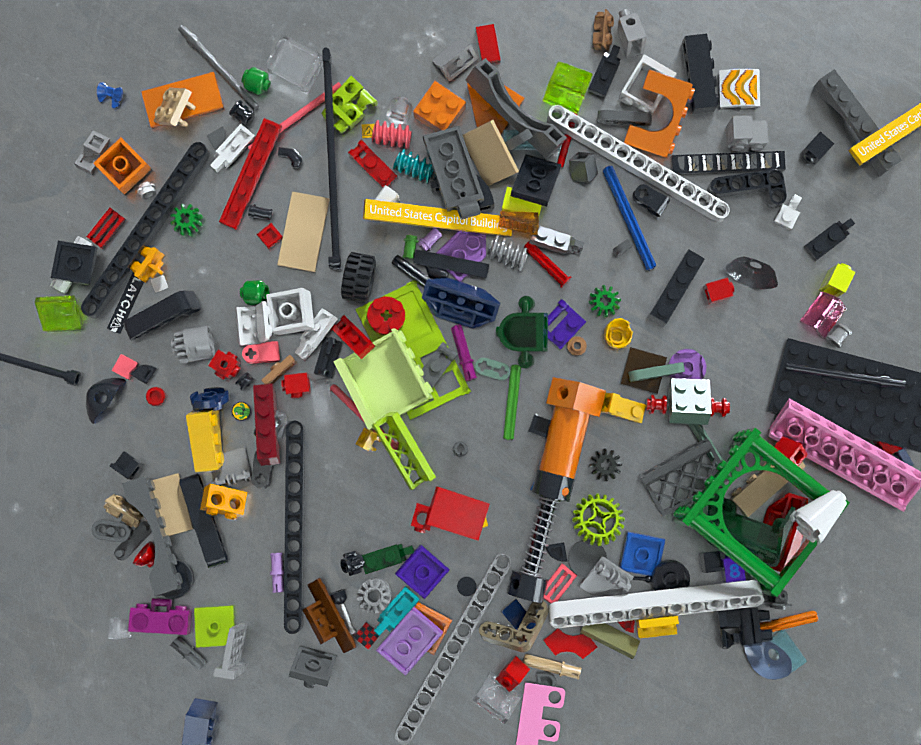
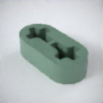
[475,358,510,381]

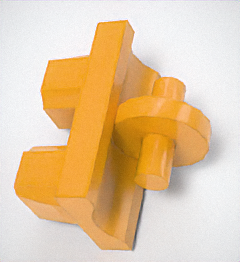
[130,246,165,283]

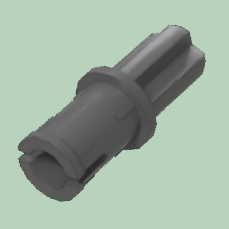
[170,636,206,670]

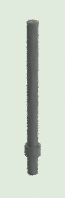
[178,25,259,111]

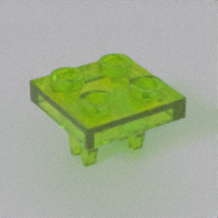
[34,295,83,331]

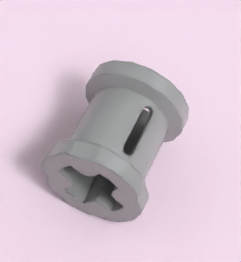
[826,322,852,348]

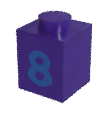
[721,555,746,583]

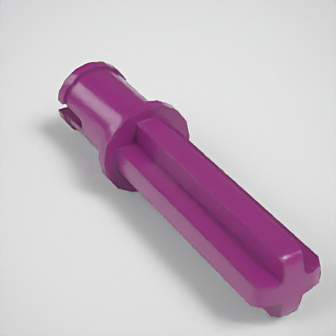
[451,325,477,382]

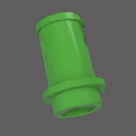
[402,235,419,260]

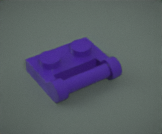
[548,299,586,350]

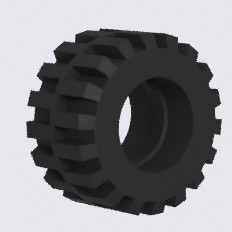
[341,252,376,303]

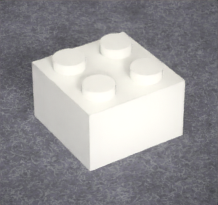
[266,288,315,335]

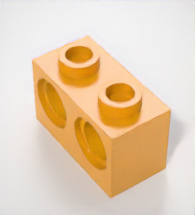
[200,484,247,520]

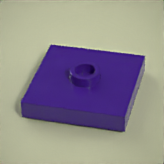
[395,544,450,599]

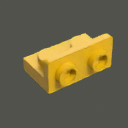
[636,615,679,639]

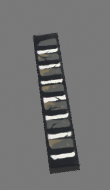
[671,151,786,175]

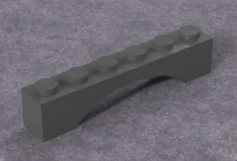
[465,58,567,159]
[814,69,902,176]
[122,476,183,596]

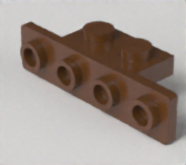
[302,578,356,653]

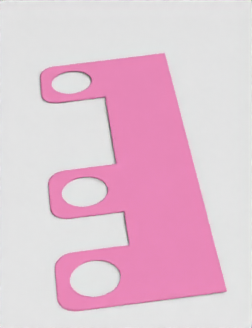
[516,682,565,745]

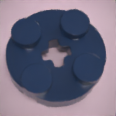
[190,387,230,411]

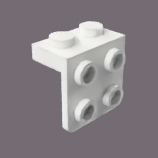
[235,301,272,346]

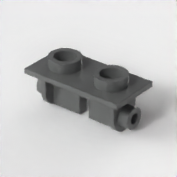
[764,590,792,610]

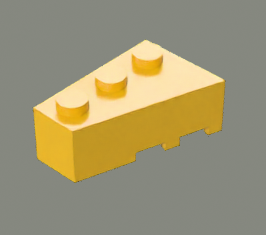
[186,408,224,472]

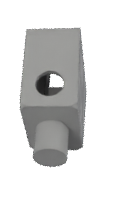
[618,9,647,58]

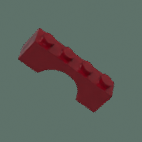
[253,383,280,466]

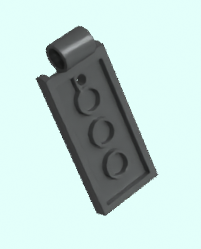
[423,126,484,220]

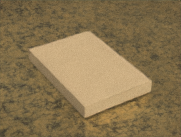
[463,120,519,186]
[153,473,194,536]

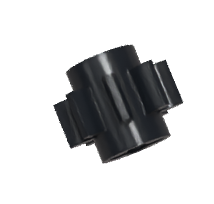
[340,551,364,576]

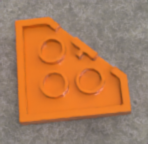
[467,83,525,135]

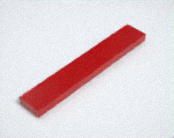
[219,118,282,230]

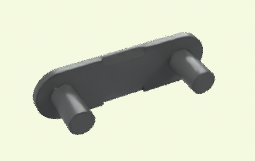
[114,521,152,560]

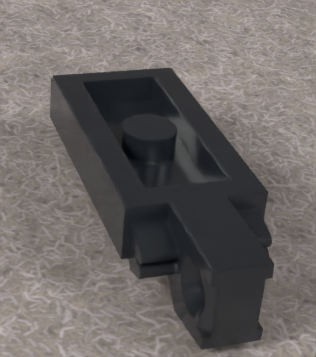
[588,45,621,98]
[804,218,855,261]

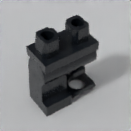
[718,607,773,649]

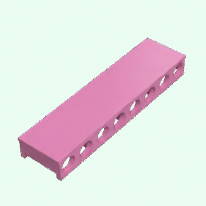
[769,398,921,512]

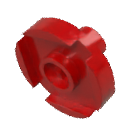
[367,296,406,335]

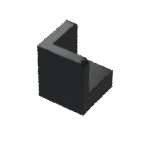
[527,414,551,439]
[109,451,143,480]
[699,551,725,573]

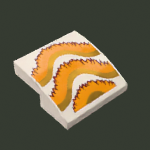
[719,69,760,109]

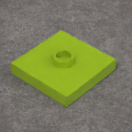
[194,605,235,648]

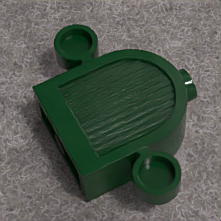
[496,296,548,369]

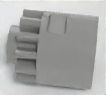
[171,325,215,364]
[357,578,392,614]

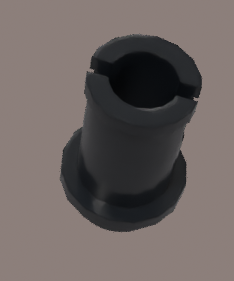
[248,204,273,221]

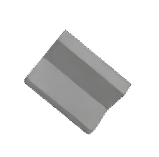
[432,38,478,81]

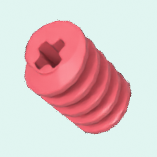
[372,120,412,150]

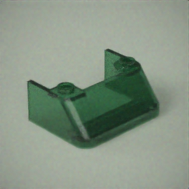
[707,483,795,567]

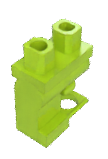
[321,76,378,134]

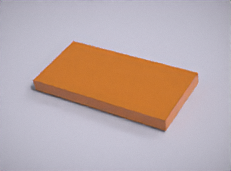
[141,72,224,128]

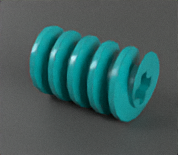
[393,149,434,184]

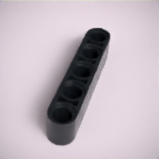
[179,473,228,569]

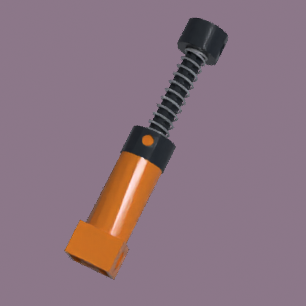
[507,377,606,603]

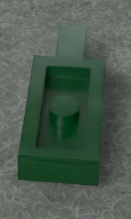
[362,544,414,575]

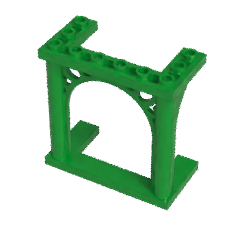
[672,428,850,597]

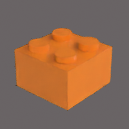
[413,81,466,132]
[93,137,152,195]

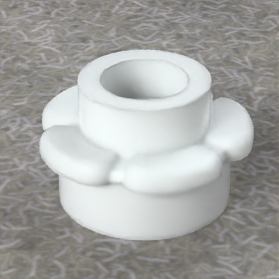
[137,182,156,199]

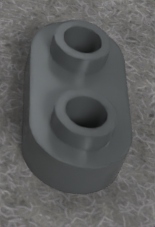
[91,520,132,542]

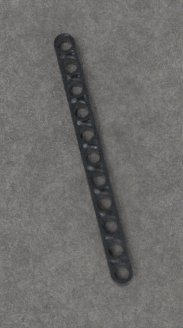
[81,142,210,318]
[284,420,305,634]

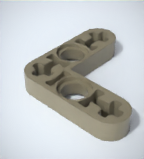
[479,601,549,652]

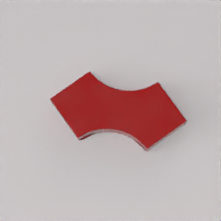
[543,628,598,659]

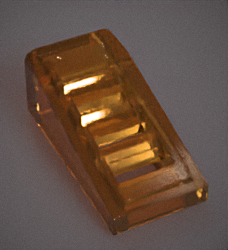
[499,211,539,235]

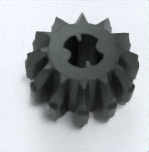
[589,448,622,481]

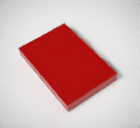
[425,486,490,541]

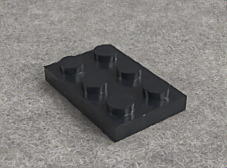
[510,154,562,207]

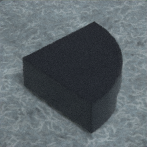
[129,364,157,384]
[545,542,568,562]

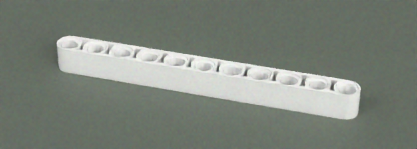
[547,105,730,222]
[548,580,764,628]

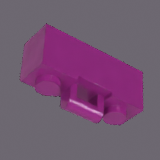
[128,598,192,635]

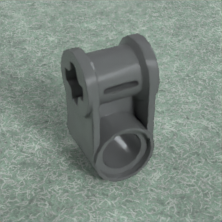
[251,451,274,489]

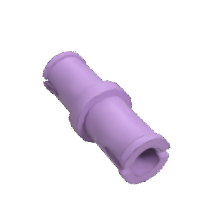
[270,553,284,593]

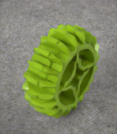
[572,493,625,546]

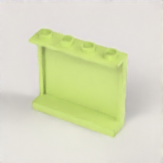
[334,328,433,430]

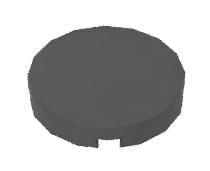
[568,540,607,578]

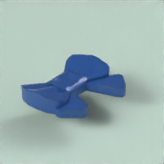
[97,82,123,108]

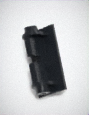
[314,337,343,378]

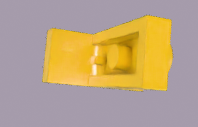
[601,393,646,423]

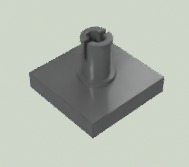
[289,646,337,688]

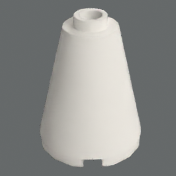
[790,490,847,545]

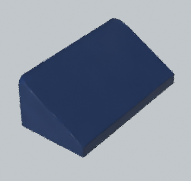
[501,599,536,642]

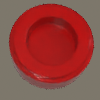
[146,387,166,407]

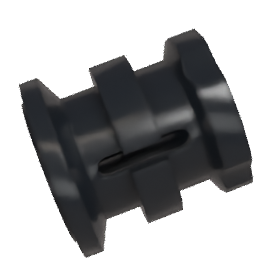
[229,100,254,126]

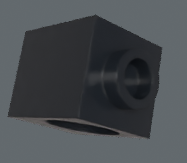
[801,131,834,164]

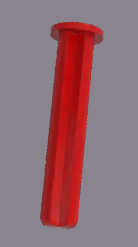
[524,241,572,288]

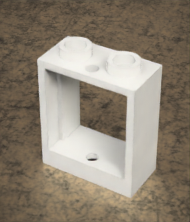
[619,54,677,115]

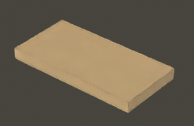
[277,192,330,273]

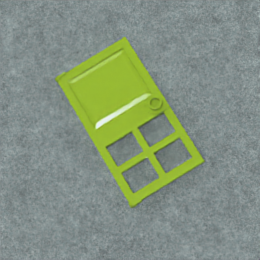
[355,280,471,420]

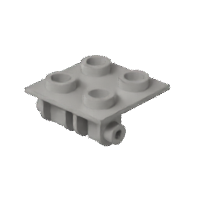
[211,447,254,489]
[579,556,634,597]

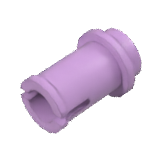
[418,228,442,251]

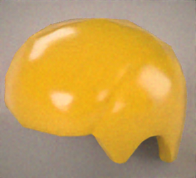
[604,318,633,349]

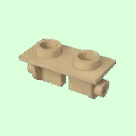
[103,494,144,528]

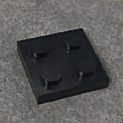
[50,240,98,285]

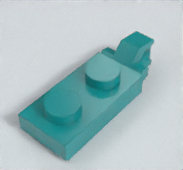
[374,586,420,636]

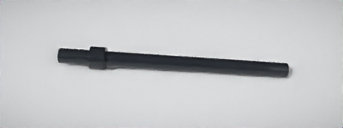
[786,363,906,389]

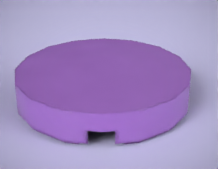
[668,349,707,379]

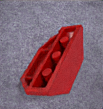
[756,493,808,572]

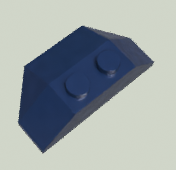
[422,278,500,329]

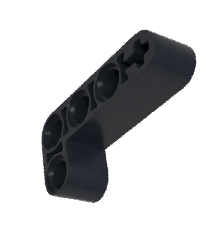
[707,169,787,208]
[123,290,201,341]

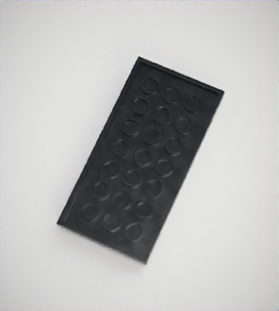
[768,338,921,453]

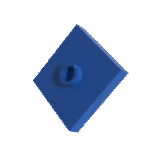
[619,531,665,576]

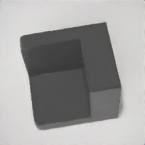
[569,152,598,182]

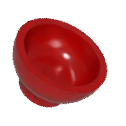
[133,541,155,568]

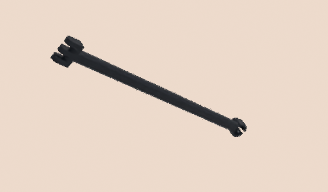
[322,47,341,270]

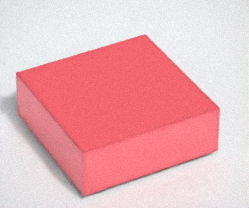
[112,354,139,380]

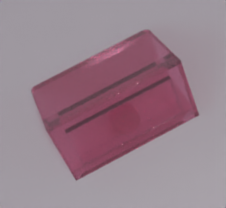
[801,292,847,338]

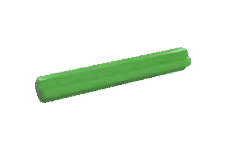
[503,364,521,440]

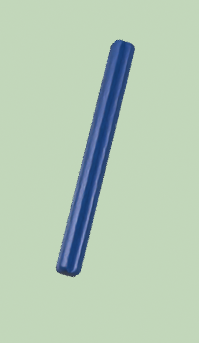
[603,165,656,271]

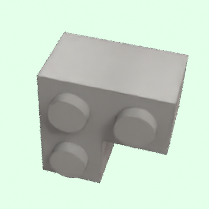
[726,116,768,151]

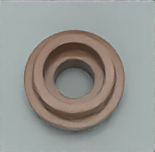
[567,336,587,356]

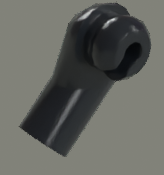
[278,147,302,168]

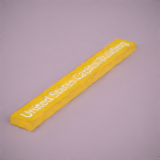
[848,103,921,166]
[363,199,513,237]

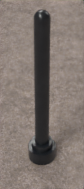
[0,353,81,386]

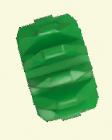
[170,204,203,236]
[588,285,621,318]

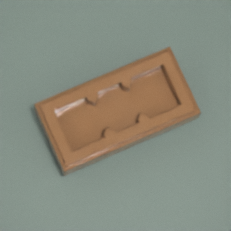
[261,355,297,384]

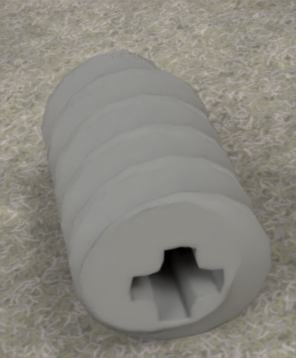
[486,235,528,271]

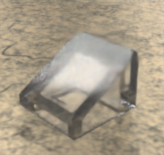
[108,618,132,640]

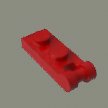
[348,140,398,188]
[331,315,375,359]

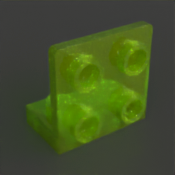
[543,61,593,113]

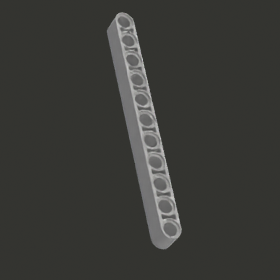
[395,554,511,745]

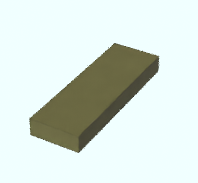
[580,623,640,659]

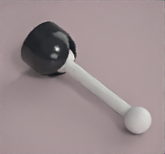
[330,589,356,636]

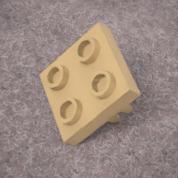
[154,88,196,127]

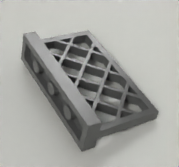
[640,438,728,516]

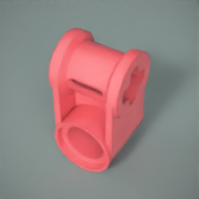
[242,341,280,364]

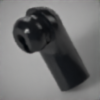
[425,266,448,279]

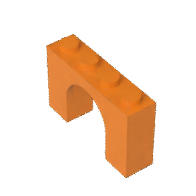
[624,69,695,158]

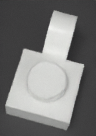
[773,194,802,230]

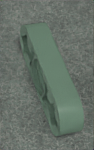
[628,362,685,382]

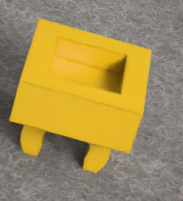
[355,427,381,451]

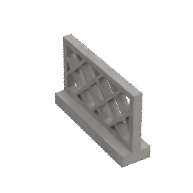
[213,623,247,680]

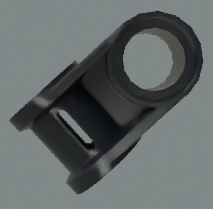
[632,184,670,217]

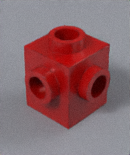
[208,349,241,380]

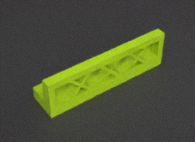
[372,412,436,490]

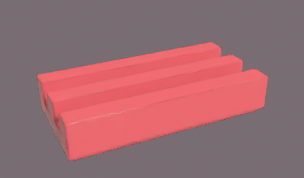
[544,563,577,604]

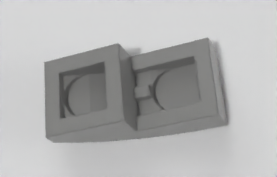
[74,131,110,175]

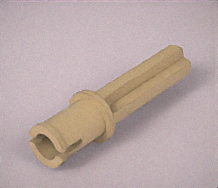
[523,654,582,680]

